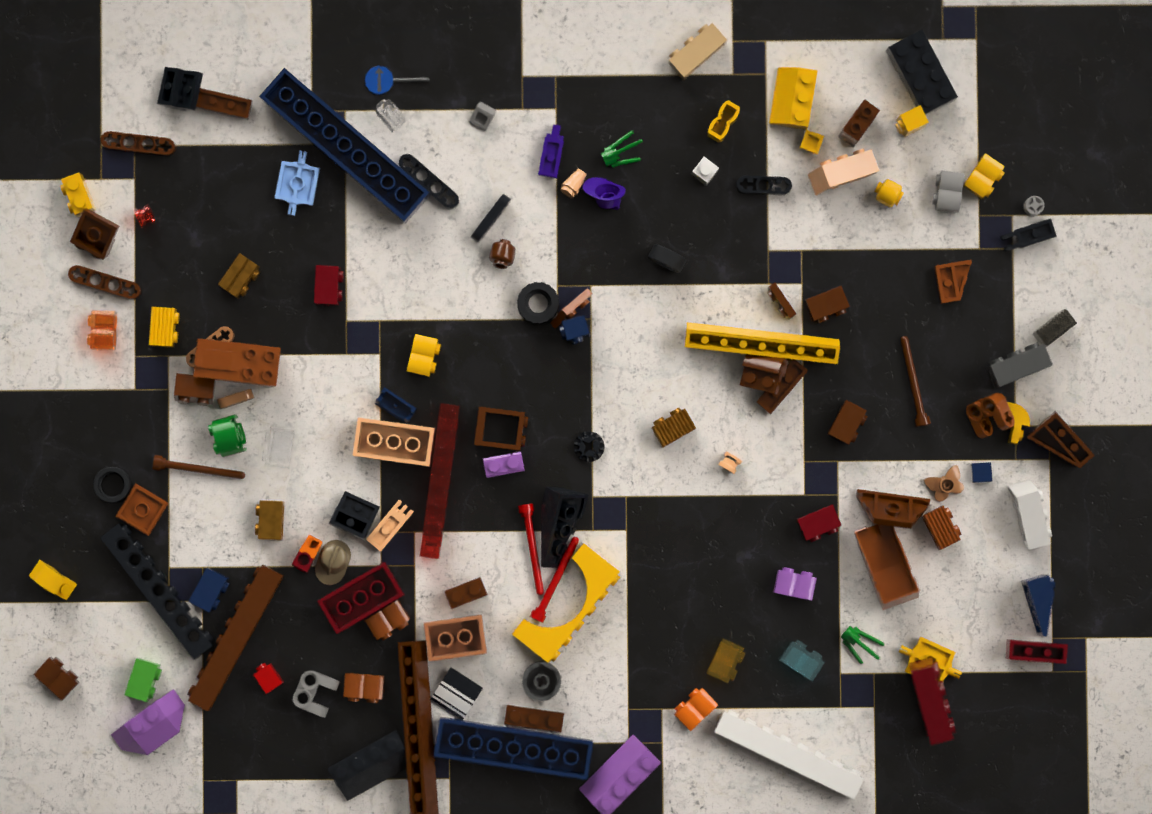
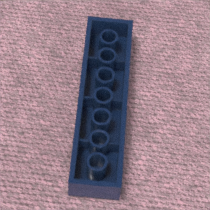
[434,717,593,780]

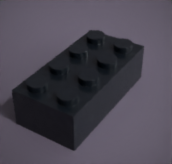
[886,30,958,115]

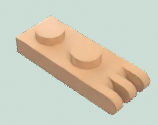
[366,500,414,552]

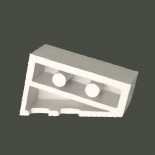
[1008,480,1052,550]

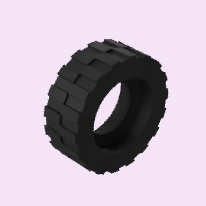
[517,282,559,325]

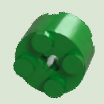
[208,414,247,458]

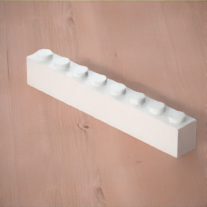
[714,709,864,799]

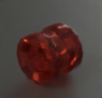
[134,204,155,227]

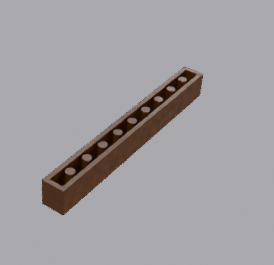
[398,640,439,814]

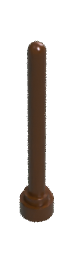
[901,336,931,427]
[153,455,245,479]

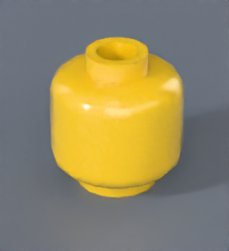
[874,179,904,207]

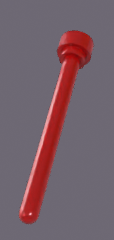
[518,503,544,596]
[529,537,579,623]

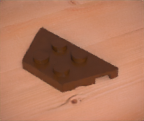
[856,489,930,529]

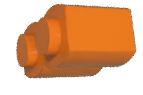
[674,688,718,731]

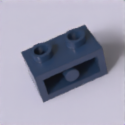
[559,315,590,345]

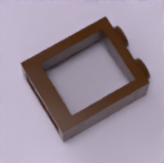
[838,99,880,147]
[474,407,528,451]

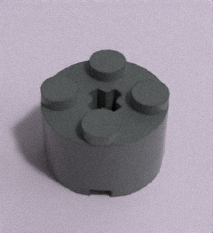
[522,661,561,701]

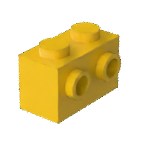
[60,172,96,217]

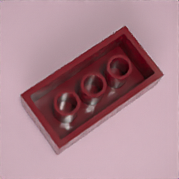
[318,562,405,634]
[910,657,956,745]

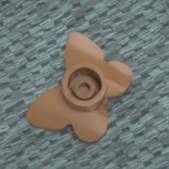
[924,465,964,501]

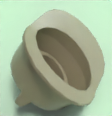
[315,540,351,585]

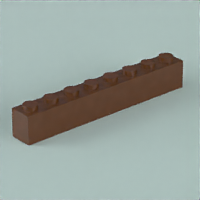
[187,565,284,712]

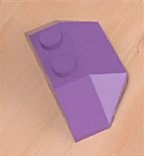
[111,689,185,755]

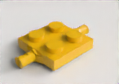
[899,637,962,681]

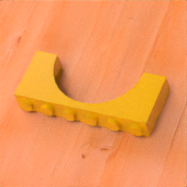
[512,543,620,663]

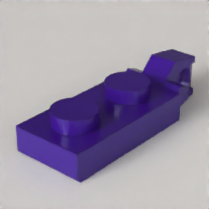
[538,124,564,179]

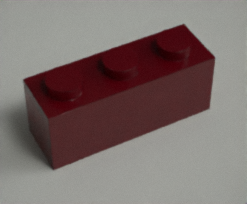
[1005,639,1068,664]

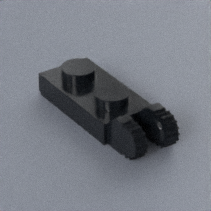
[1000,218,1057,252]

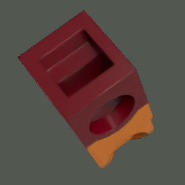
[292,535,323,574]

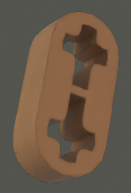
[217,389,254,409]

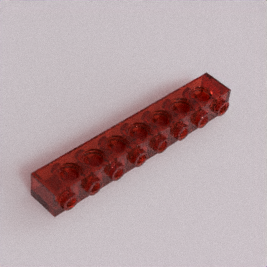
[420,403,460,559]

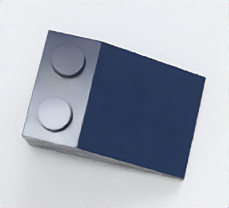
[1021,574,1056,637]

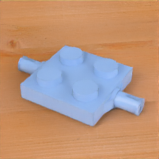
[275,151,320,216]

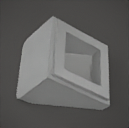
[469,102,496,131]

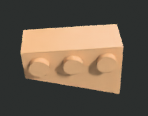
[808,149,879,195]

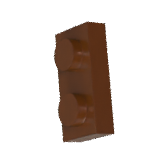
[767,282,796,319]

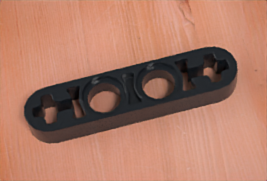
[399,154,459,209]

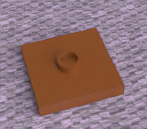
[116,483,169,536]

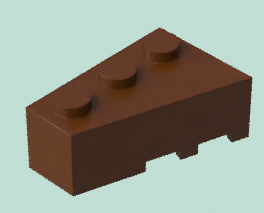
[1026,411,1095,468]

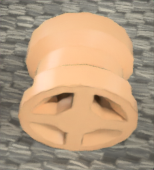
[718,452,742,474]

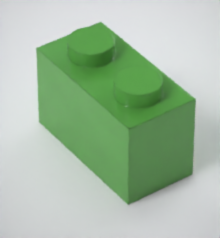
[124,658,162,702]

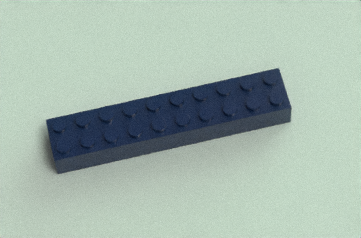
[259,68,430,224]

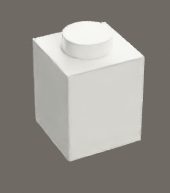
[692,157,719,186]

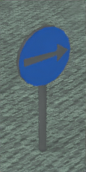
[365,66,430,95]

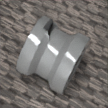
[1023,196,1044,216]

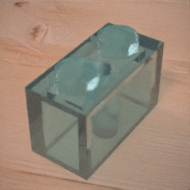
[779,640,825,682]

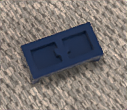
[375,387,417,424]

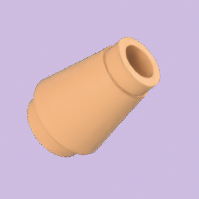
[561,169,587,198]

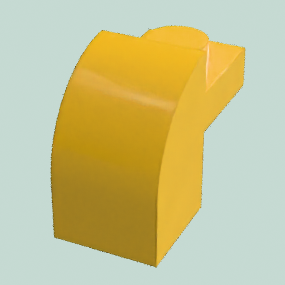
[1007,402,1030,444]
[29,560,77,600]

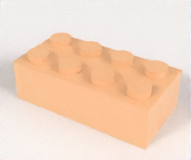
[353,418,435,467]

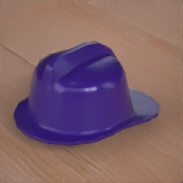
[583,177,626,210]

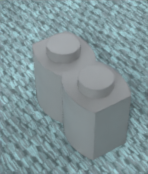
[932,170,964,213]

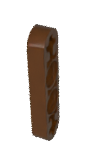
[101,131,176,156]
[68,265,141,300]

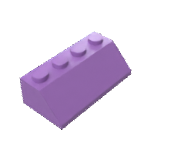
[579,734,661,814]

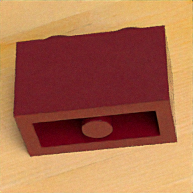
[314,265,343,306]
[796,504,842,542]

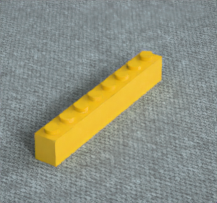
[685,322,840,364]

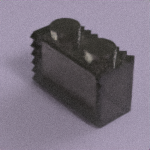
[1033,309,1077,347]

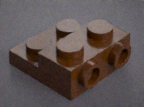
[70,208,120,260]

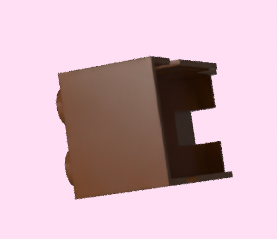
[193,338,281,387]
[854,524,920,610]

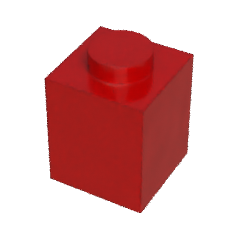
[254,663,284,694]

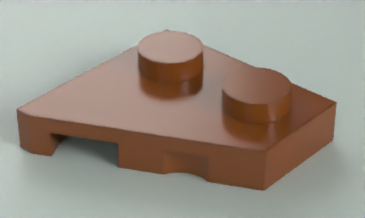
[934,260,972,304]
[550,288,593,329]

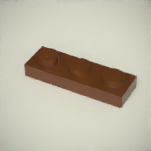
[196,88,253,119]
[756,359,808,415]
[504,705,564,732]

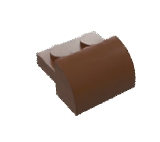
[740,354,789,395]

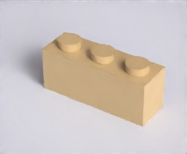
[668,23,727,80]

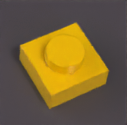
[800,130,824,155]

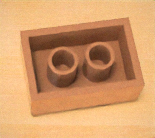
[424,615,487,661]

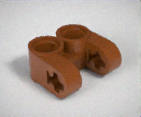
[966,393,1015,439]

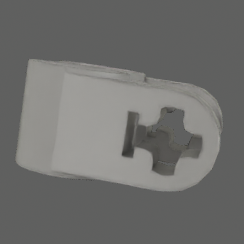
[293,670,340,718]

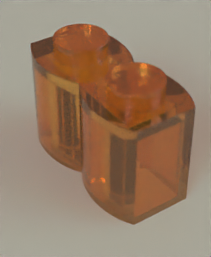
[87,310,117,350]

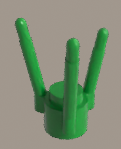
[601,131,643,168]
[841,626,884,664]

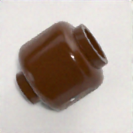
[489,239,516,269]

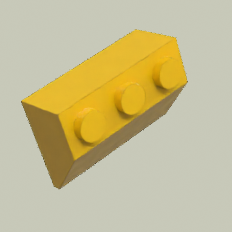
[769,67,817,130]

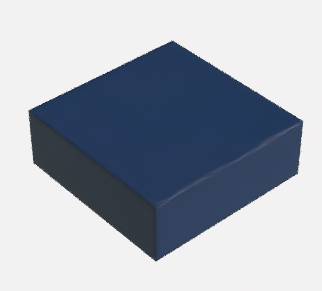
[971,462,992,483]

